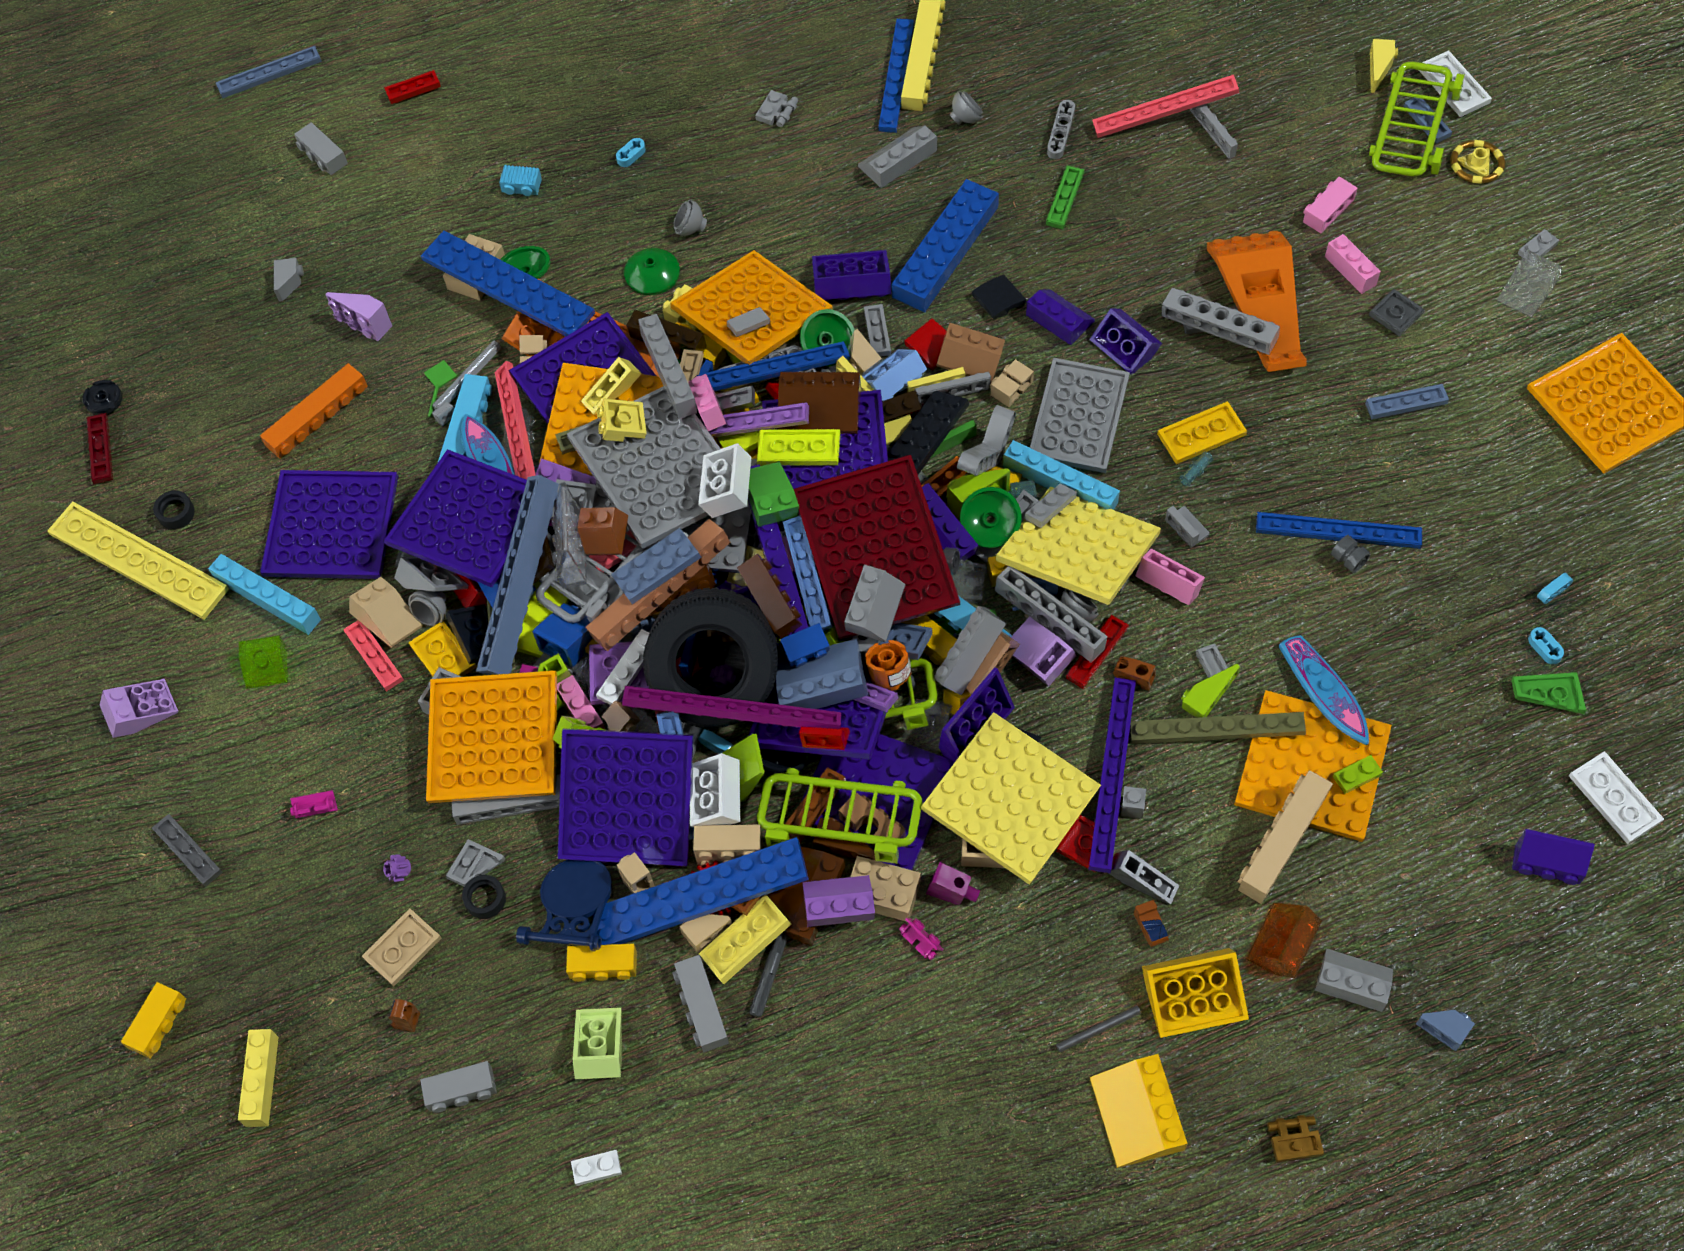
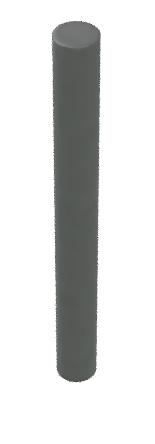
[1056,1005,1141,1053]

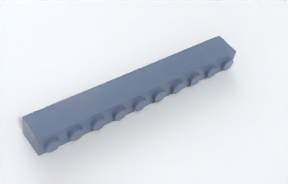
[476,475,559,675]

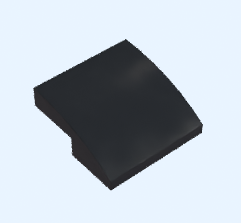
[971,275,1026,319]

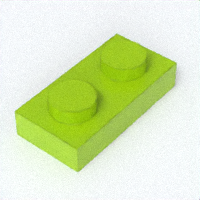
[1333,755,1383,794]

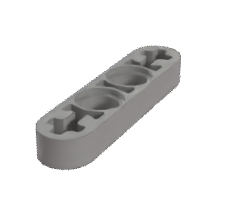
[1047,100,1075,159]

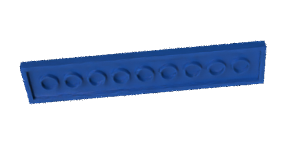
[421,230,595,336]
[593,837,809,945]

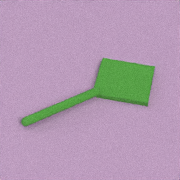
[424,360,458,417]

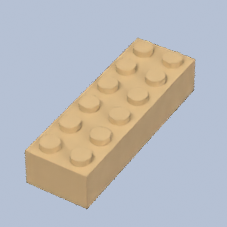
[1238,770,1333,904]

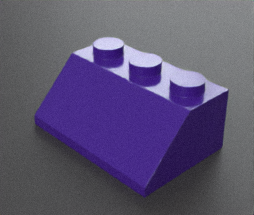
[1026,289,1095,345]
[1089,308,1162,374]
[1512,829,1595,885]

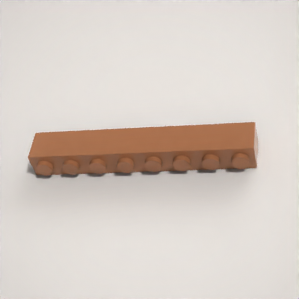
[585,519,731,651]

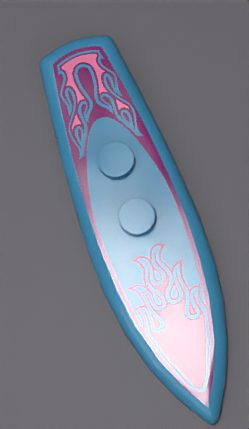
[461,414,515,475]
[1279,635,1369,745]

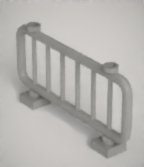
[536,499,664,623]

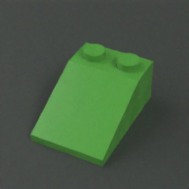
[748,462,799,527]

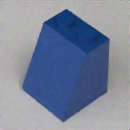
[532,603,593,669]

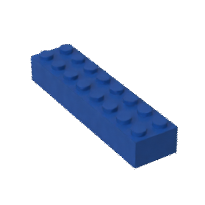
[892,179,999,313]

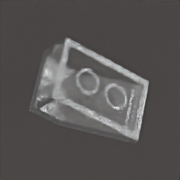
[1497,250,1563,318]

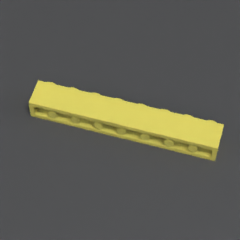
[901,0,946,111]

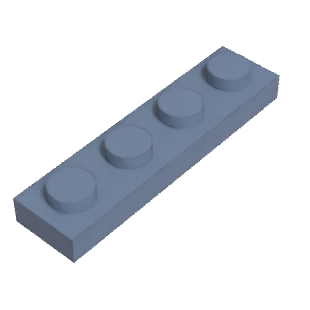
[1365,384,1449,419]

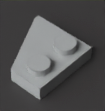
[446,839,505,887]

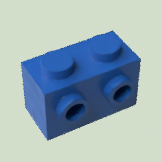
[780,623,830,667]

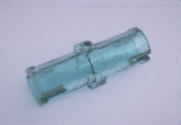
[1179,451,1214,486]

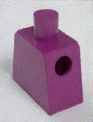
[926,862,980,905]

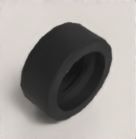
[153,490,195,530]
[462,875,506,919]

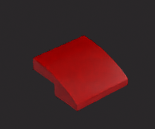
[904,318,946,371]

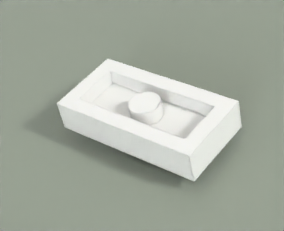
[571,1150,622,1186]

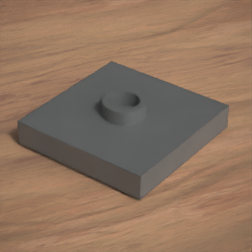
[1369,289,1425,337]

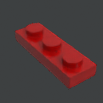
[384,70,441,104]

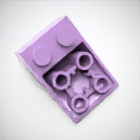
[326,292,392,341]
[1011,617,1076,687]
[100,679,178,738]

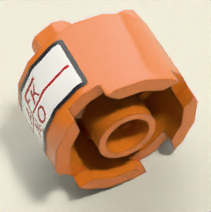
[866,640,911,691]

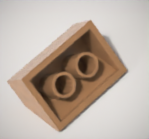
[936,323,1005,383]
[966,631,1020,694]

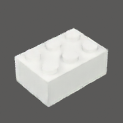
[698,443,751,518]
[690,753,740,827]

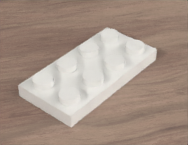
[1419,50,1492,117]
[1569,751,1664,844]

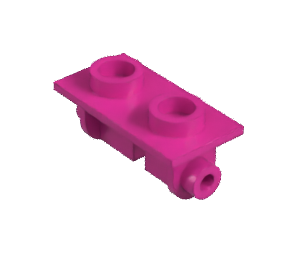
[290,790,338,818]
[899,918,944,960]

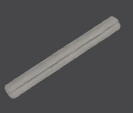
[433,341,501,410]

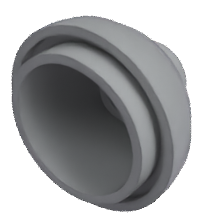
[950,91,983,125]
[674,199,707,236]
[1061,589,1099,622]
[408,590,446,626]

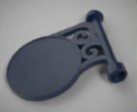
[516,859,612,951]

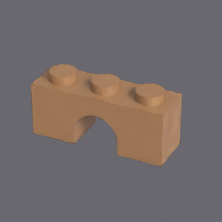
[601,701,640,732]
[838,793,906,848]

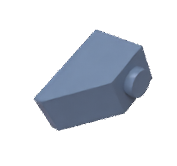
[1416,1010,1475,1051]

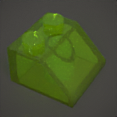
[239,635,288,689]

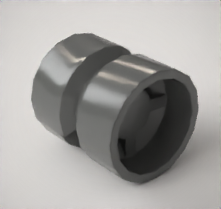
[1331,535,1371,573]

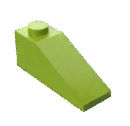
[1181,664,1240,718]

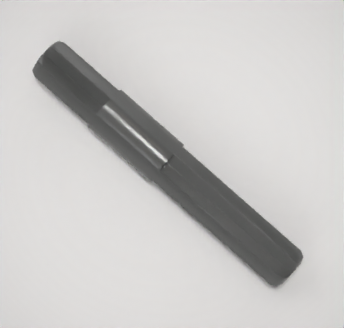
[749,933,788,1017]

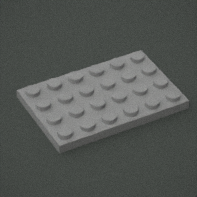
[1030,358,1130,473]

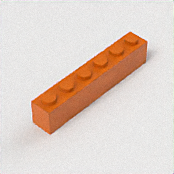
[260,363,368,459]

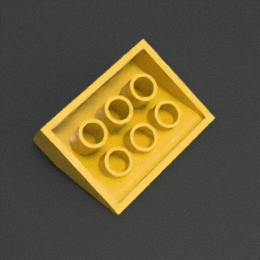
[1142,948,1249,1038]
[1090,1054,1188,1168]

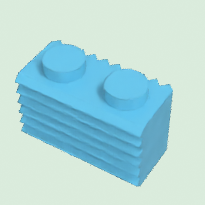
[499,165,542,196]

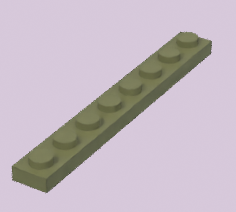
[1131,712,1306,744]

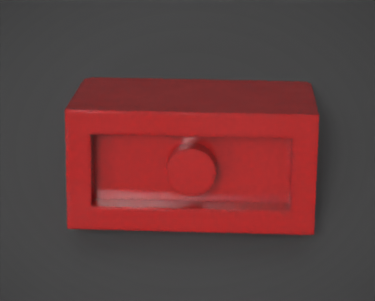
[799,727,850,750]

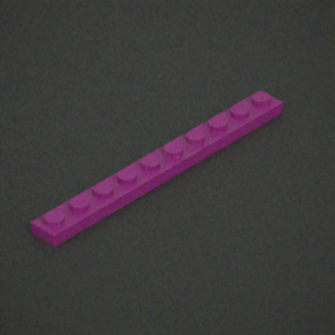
[622,686,841,729]

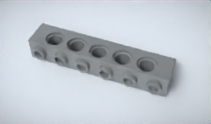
[1162,288,1280,355]
[995,566,1108,663]

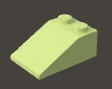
[573,1008,622,1079]

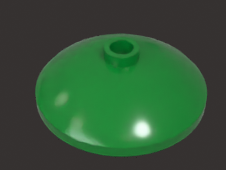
[500,246,551,279]
[624,248,680,295]
[800,309,855,367]
[960,487,1022,548]

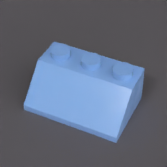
[862,349,927,401]

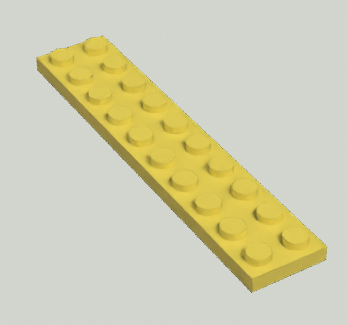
[47,502,229,620]

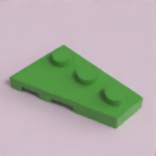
[1511,672,1586,714]

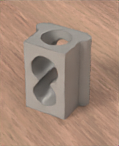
[432,402,454,426]

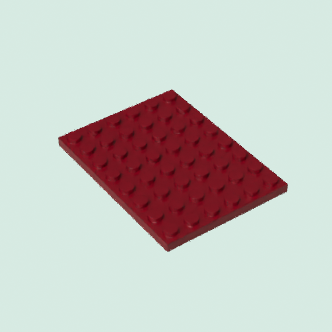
[794,455,960,641]

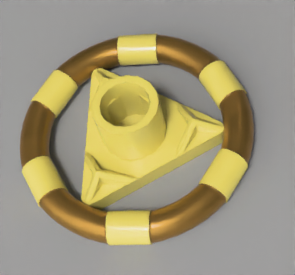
[1450,140,1505,184]

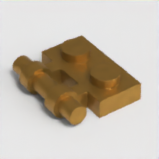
[1267,1115,1324,1163]

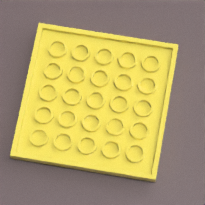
[996,486,1161,605]
[921,712,1101,885]

